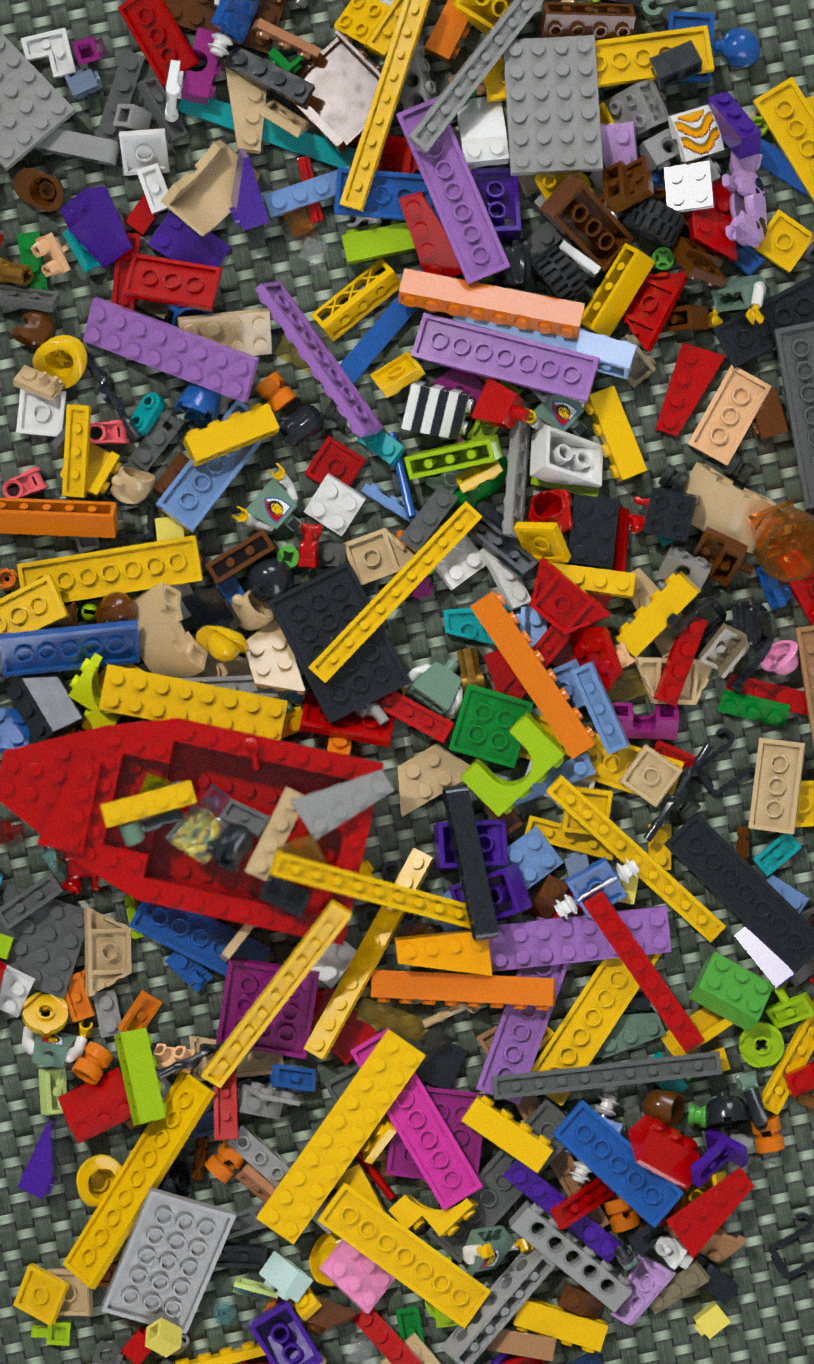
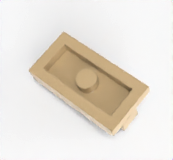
[13,365,65,402]

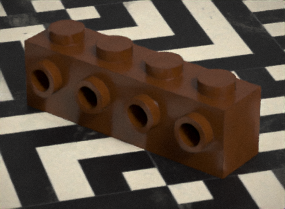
[539,2,636,40]

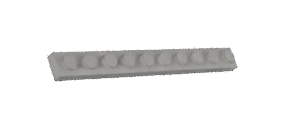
[407,0,544,153]

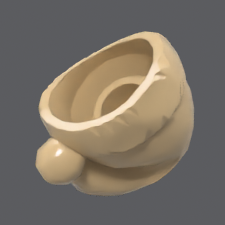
[110,466,155,505]
[230,590,274,631]

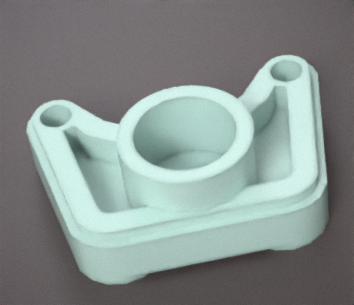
[426,467,468,493]

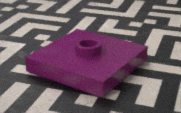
[433,368,484,414]

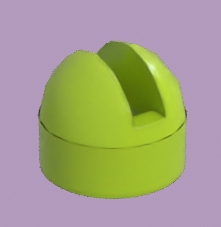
[752,116,768,136]
[81,603,97,622]

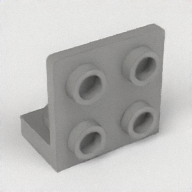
[605,79,669,136]
[238,1082,301,1119]

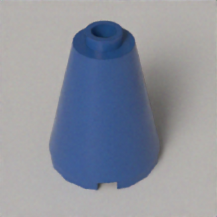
[174,382,222,426]

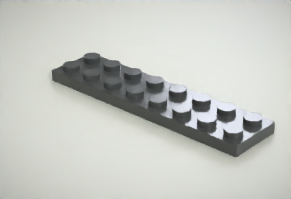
[773,321,814,509]
[426,1097,567,1263]

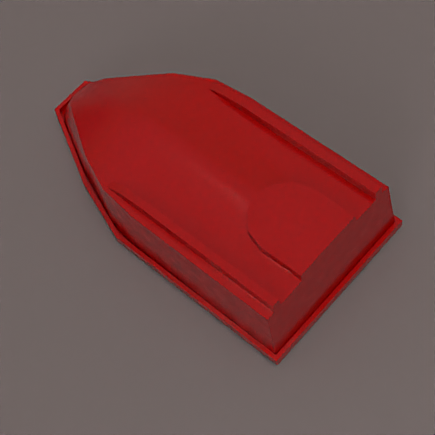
[0,718,384,945]

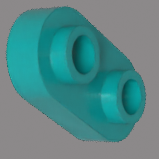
[131,392,165,436]

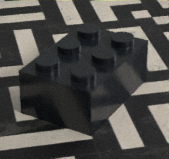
[566,494,620,568]

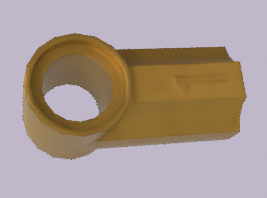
[0,258,34,286]
[457,647,485,694]

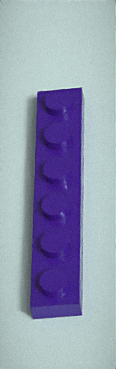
[503,1159,622,1263]

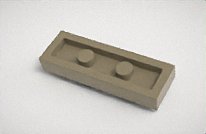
[649,1259,710,1315]

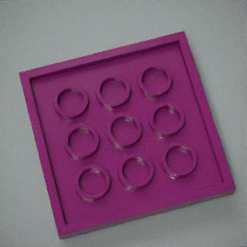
[216,957,320,1059]
[386,1086,488,1180]

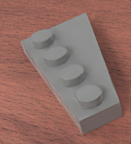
[290,770,394,840]

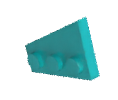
[443,605,512,645]

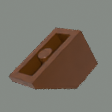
[661,305,709,333]
[751,388,788,441]
[526,874,569,919]
[556,1279,604,1319]
[303,1296,356,1334]

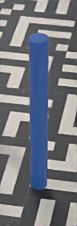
[388,432,416,519]

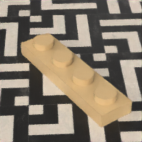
[245,787,305,881]

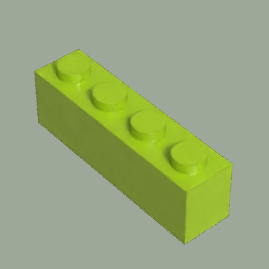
[342,220,416,265]
[404,434,503,480]
[114,1028,167,1126]

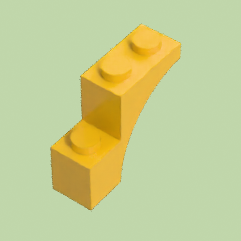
[389,1194,479,1236]

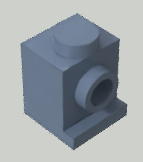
[64,68,102,100]

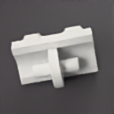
[654,1234,693,1270]

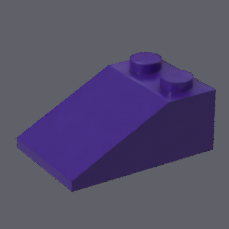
[229,149,269,231]
[471,167,521,242]
[60,186,132,268]
[148,210,231,267]
[433,819,508,870]
[448,863,533,930]
[17,1118,58,1199]
[248,1299,323,1364]

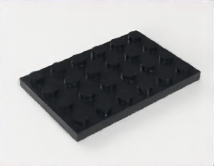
[267,561,411,725]

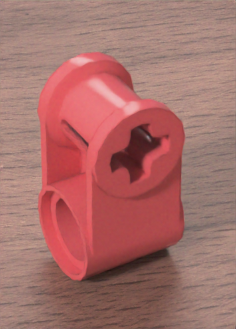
[90,420,130,445]
[3,466,48,498]

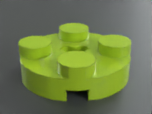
[738,1021,784,1068]

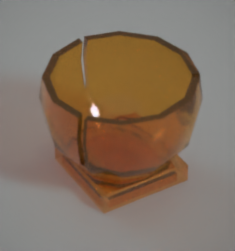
[748,500,814,582]

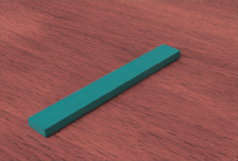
[177,98,356,168]

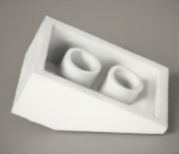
[457,97,509,168]
[530,425,603,488]

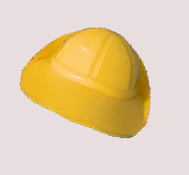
[32,335,87,389]
[196,626,250,662]
[76,1155,122,1207]
[309,1232,342,1286]

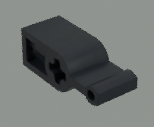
[678,1252,739,1305]

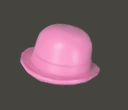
[760,640,799,675]

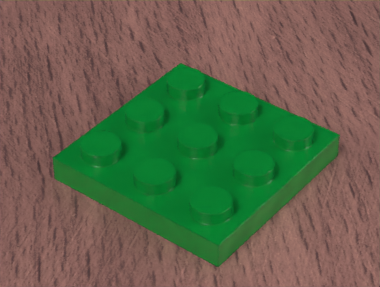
[449,683,534,768]

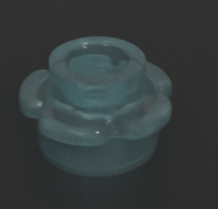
[213,1302,235,1325]

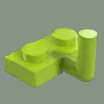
[765,980,814,1029]

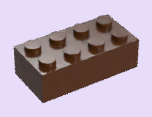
[539,174,634,272]

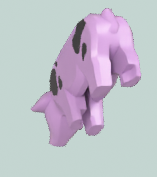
[722,150,767,248]

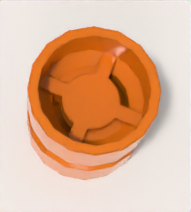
[255,371,297,414]
[71,1042,114,1085]
[750,1115,785,1154]
[204,1140,246,1184]
[603,1195,641,1233]

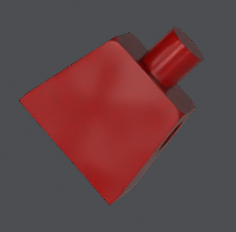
[471,378,530,429]

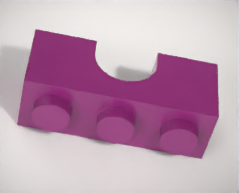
[181,27,228,105]
[611,702,679,740]

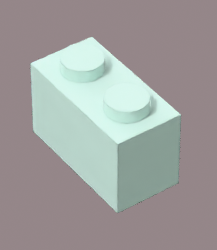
[259,1251,313,1303]

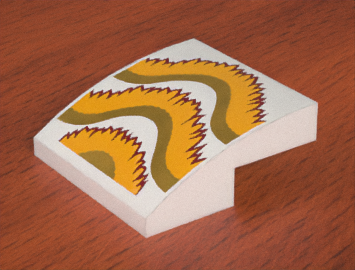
[668,105,724,162]

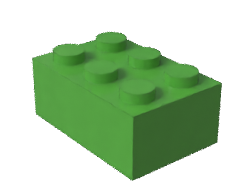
[689,951,774,1031]

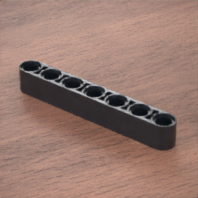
[442,784,499,942]

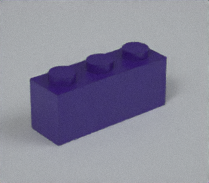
[707,91,762,160]

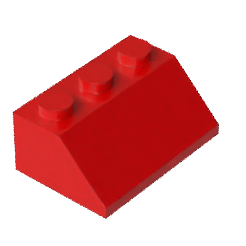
[58,1066,132,1144]
[628,1114,700,1190]

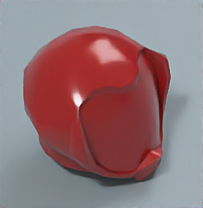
[528,488,573,534]

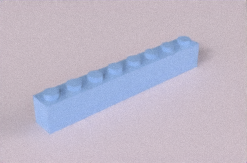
[453,315,637,380]

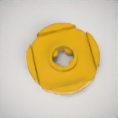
[22,992,68,1038]

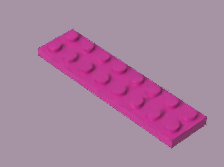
[350,1028,483,1210]

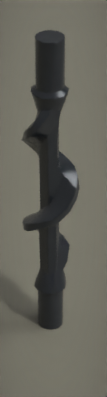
[85,348,141,441]
[643,743,713,842]
[158,1040,226,1079]

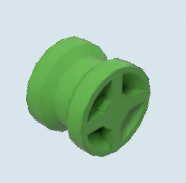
[651,247,675,272]
[277,545,299,569]
[688,1103,706,1128]

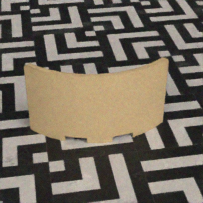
[160,140,261,236]
[681,462,781,554]
[132,582,208,678]

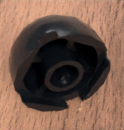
[247,556,294,603]
[705,1091,750,1128]
[157,1158,191,1198]

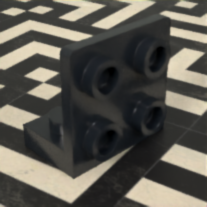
[643,486,701,542]
[182,587,241,641]

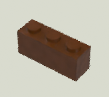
[205,529,276,585]

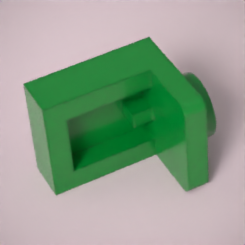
[268,47,303,75]

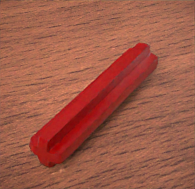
[297,156,324,223]
[613,508,630,572]

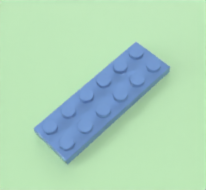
[155,400,264,533]
[436,825,564,932]

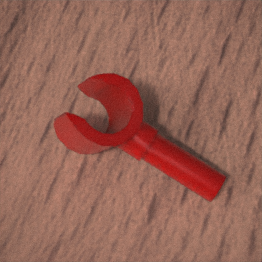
[245,737,259,770]

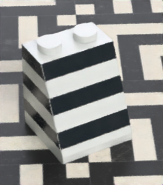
[401,380,474,440]

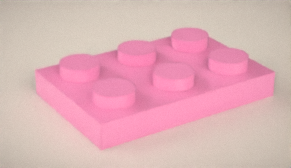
[319,1239,395,1314]

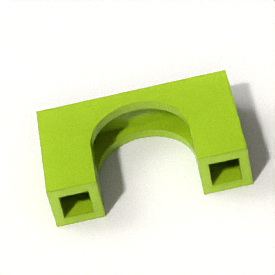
[460,711,566,817]

